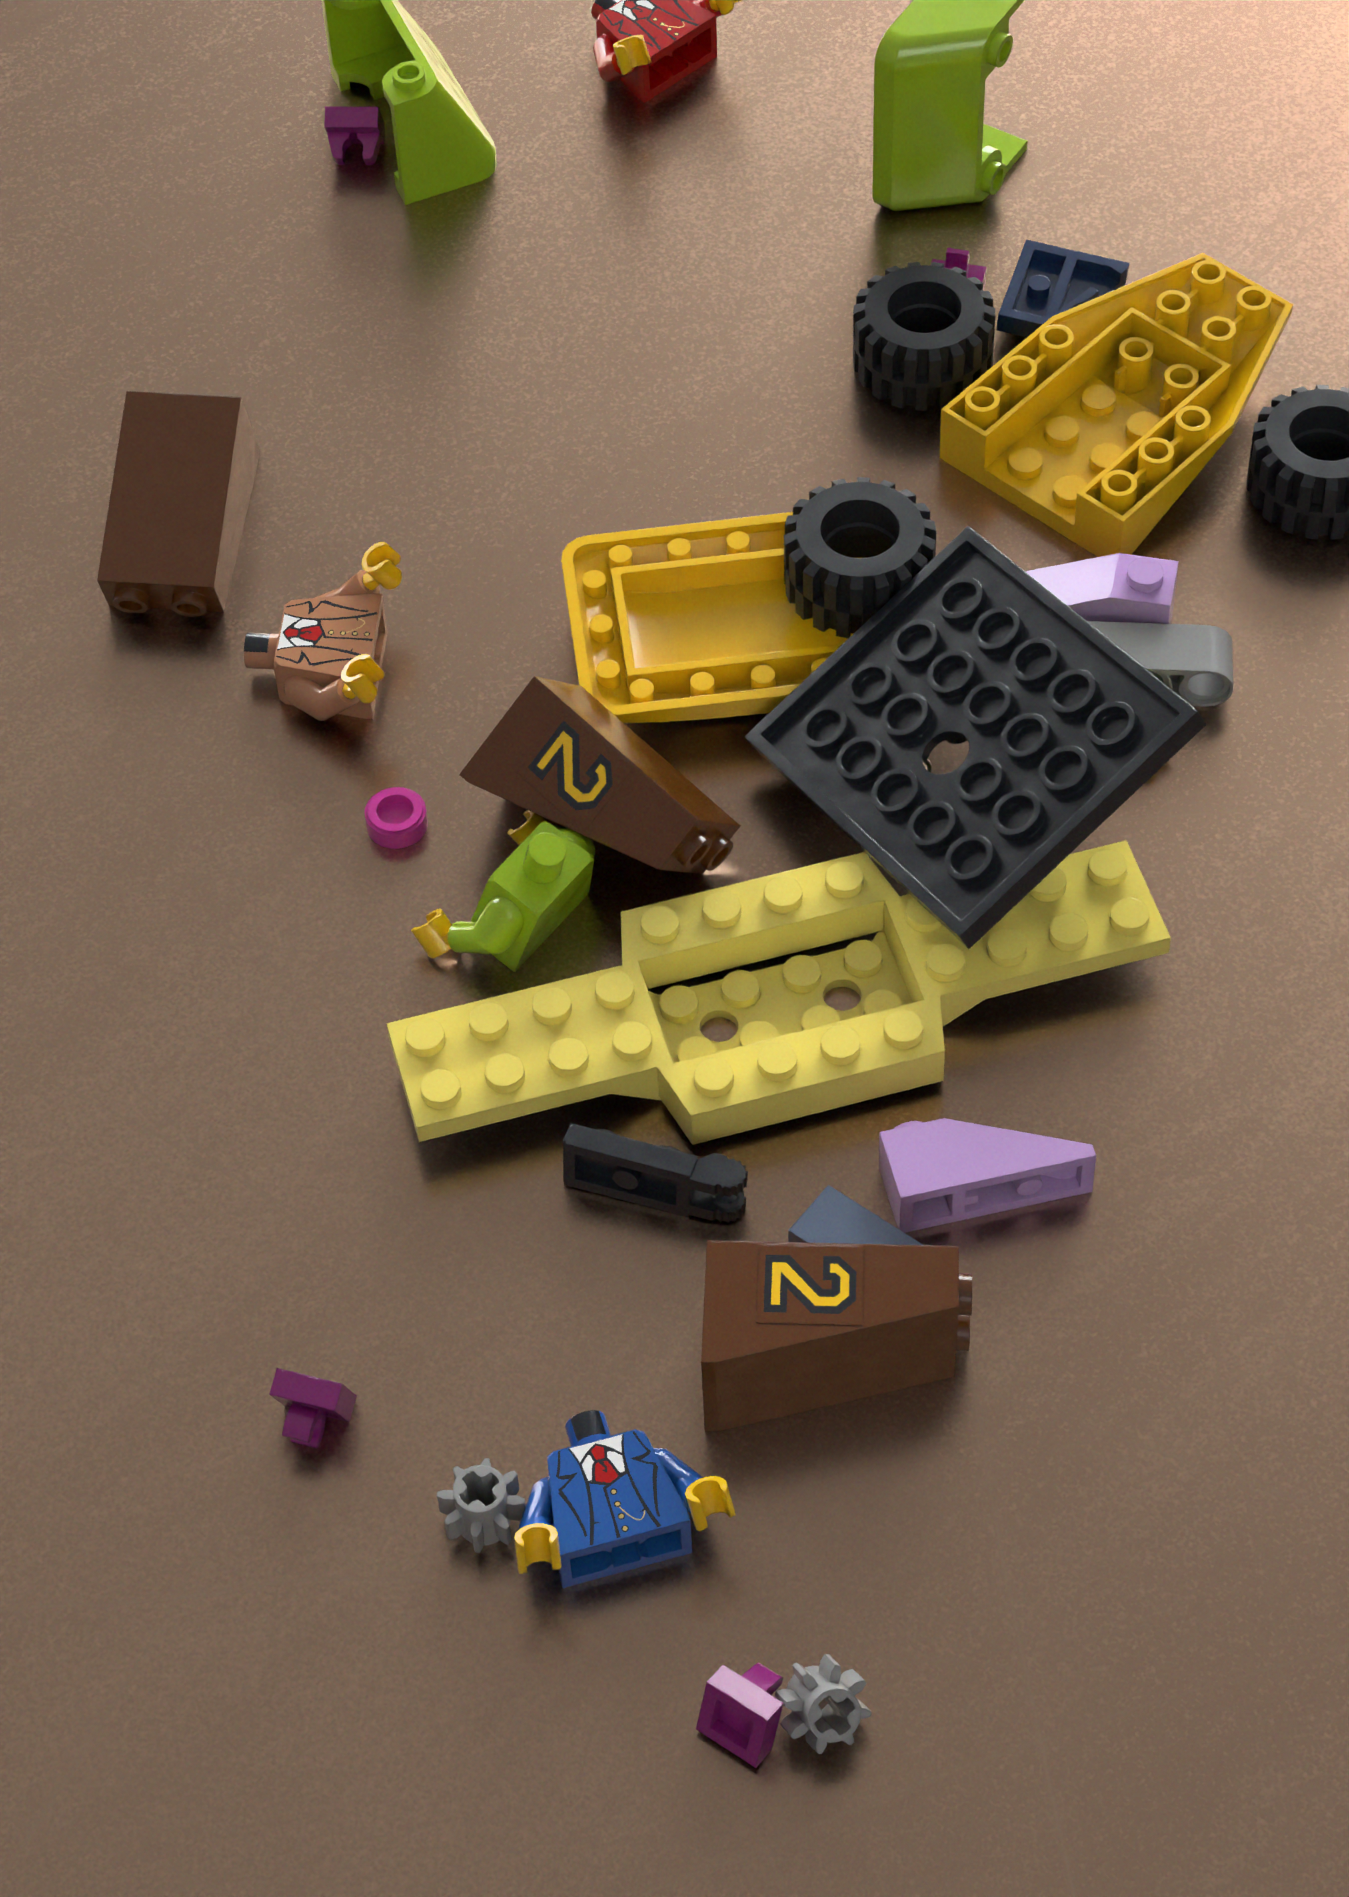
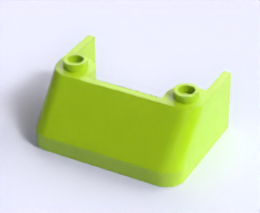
[872,0,1028,211]

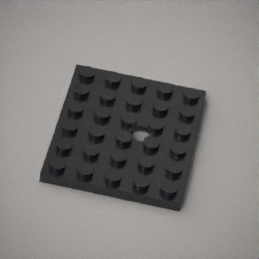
[745,526,1206,949]

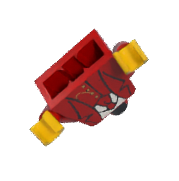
[591,0,742,103]

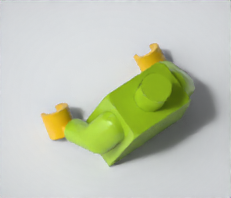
[411,810,595,972]

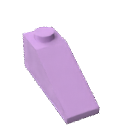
[1025,553,1179,624]
[879,1118,1096,1233]

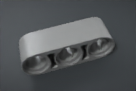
[1087,621,1234,707]

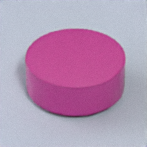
[365,787,428,849]

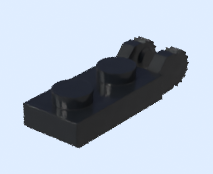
[563,1123,748,1224]

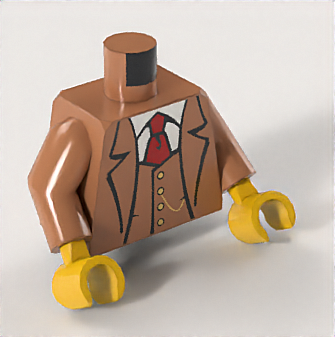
[244,542,402,721]

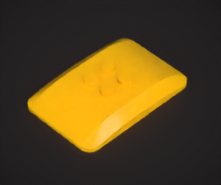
[561,512,865,723]

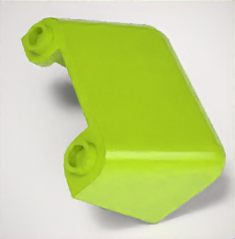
[321,0,497,205]

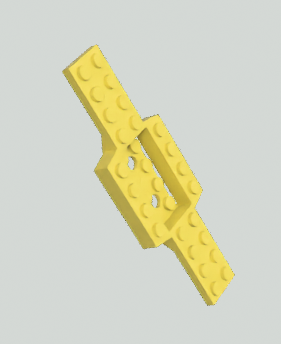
[386,840,1171,1145]

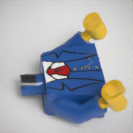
[514,1410,736,1588]

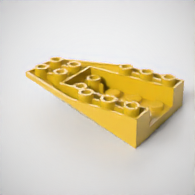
[939,253,1293,557]

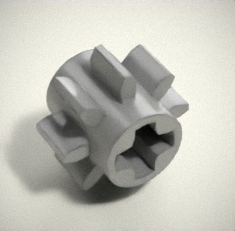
[437,1458,526,1553]
[775,1654,872,1754]

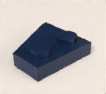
[996,239,1130,337]

